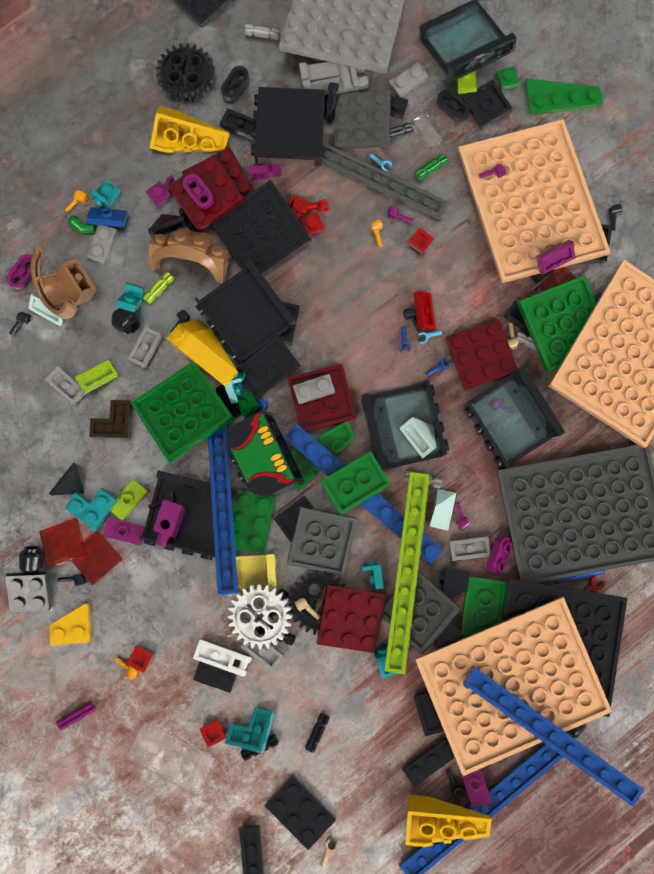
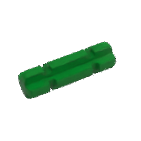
[414,154,448,180]

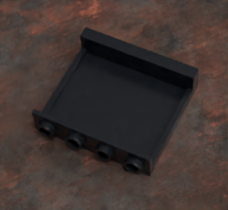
[251,87,325,166]
[195,260,296,363]
[139,470,235,560]

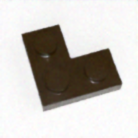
[89,400,131,439]

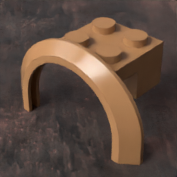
[31,244,96,320]

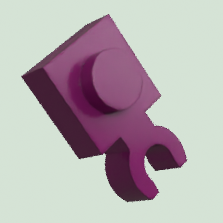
[248,163,281,181]
[145,175,174,208]

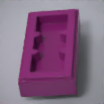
[536,240,576,274]
[102,517,145,546]
[462,769,492,809]

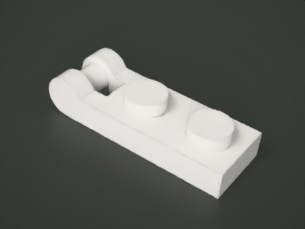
[193,639,252,677]

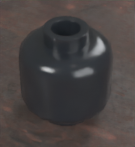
[111,308,140,335]
[19,546,46,573]

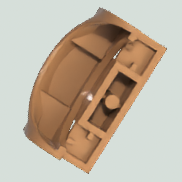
[149,228,232,284]

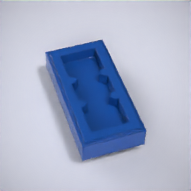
[86,207,128,227]

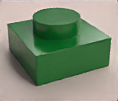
[496,66,520,91]
[237,392,259,419]

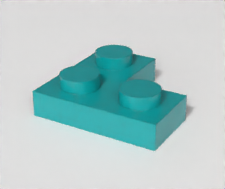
[65,488,118,531]
[225,708,275,754]

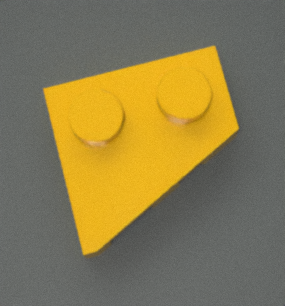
[49,603,91,646]

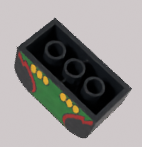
[227,410,305,496]

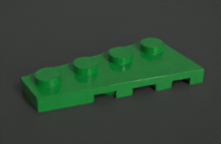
[524,78,603,116]
[291,421,356,492]

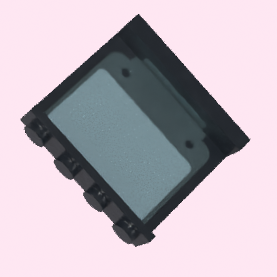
[419,0,517,82]
[463,367,565,469]
[361,380,449,471]

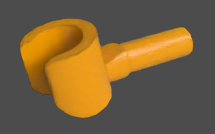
[65,190,89,212]
[370,219,383,247]
[115,656,139,680]

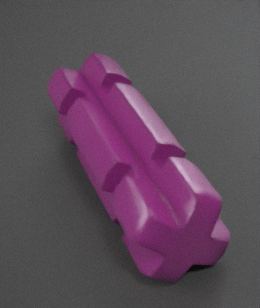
[56,702,95,730]

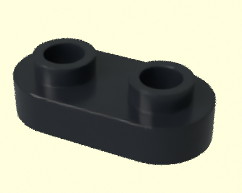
[221,66,249,101]
[437,90,469,122]

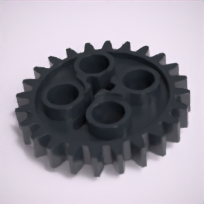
[156,43,215,102]
[288,571,346,635]

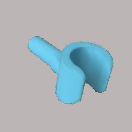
[369,153,392,172]
[417,330,442,344]

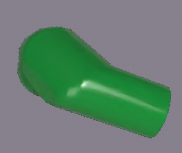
[68,215,95,234]

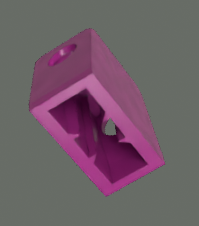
[153,499,187,548]

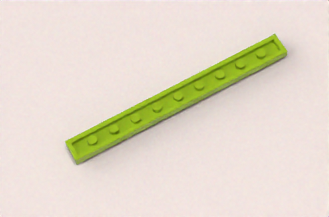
[385,472,430,675]

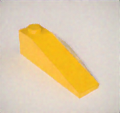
[150,105,229,153]
[166,319,238,387]
[405,795,491,847]

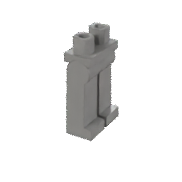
[299,62,368,101]

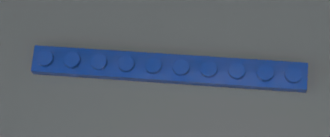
[284,424,443,565]
[208,425,239,597]
[462,666,645,807]
[399,743,563,874]

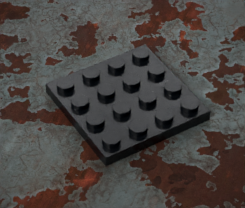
[211,180,312,275]

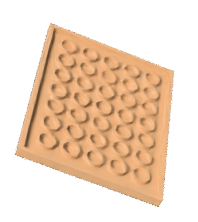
[458,119,611,284]
[548,260,654,448]
[415,597,612,776]

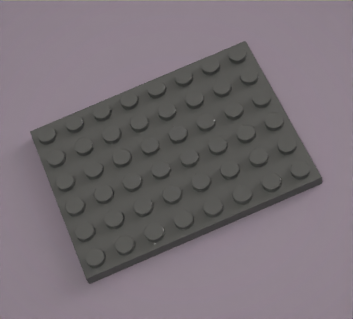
[496,445,654,583]

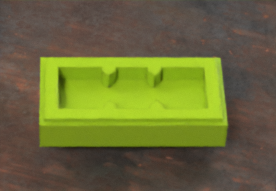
[457,71,477,94]
[75,359,118,394]
[111,479,149,521]

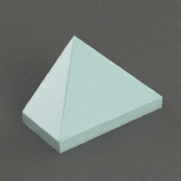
[28,292,64,326]
[399,417,437,458]
[429,489,456,531]

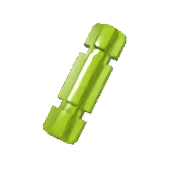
[143,272,174,304]

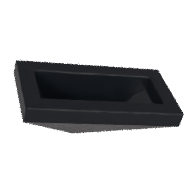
[148,214,187,238]
[49,462,84,497]

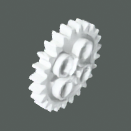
[227,583,293,649]

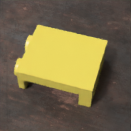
[229,554,277,597]

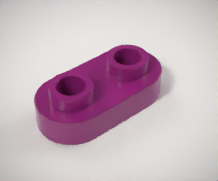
[183,174,214,209]
[7,254,32,290]
[487,535,512,574]

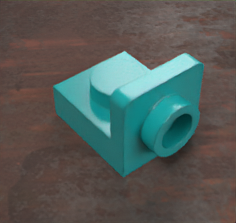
[90,179,122,208]
[116,283,144,312]
[225,372,246,404]
[360,561,384,589]
[374,644,398,679]

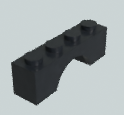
[433,568,470,648]

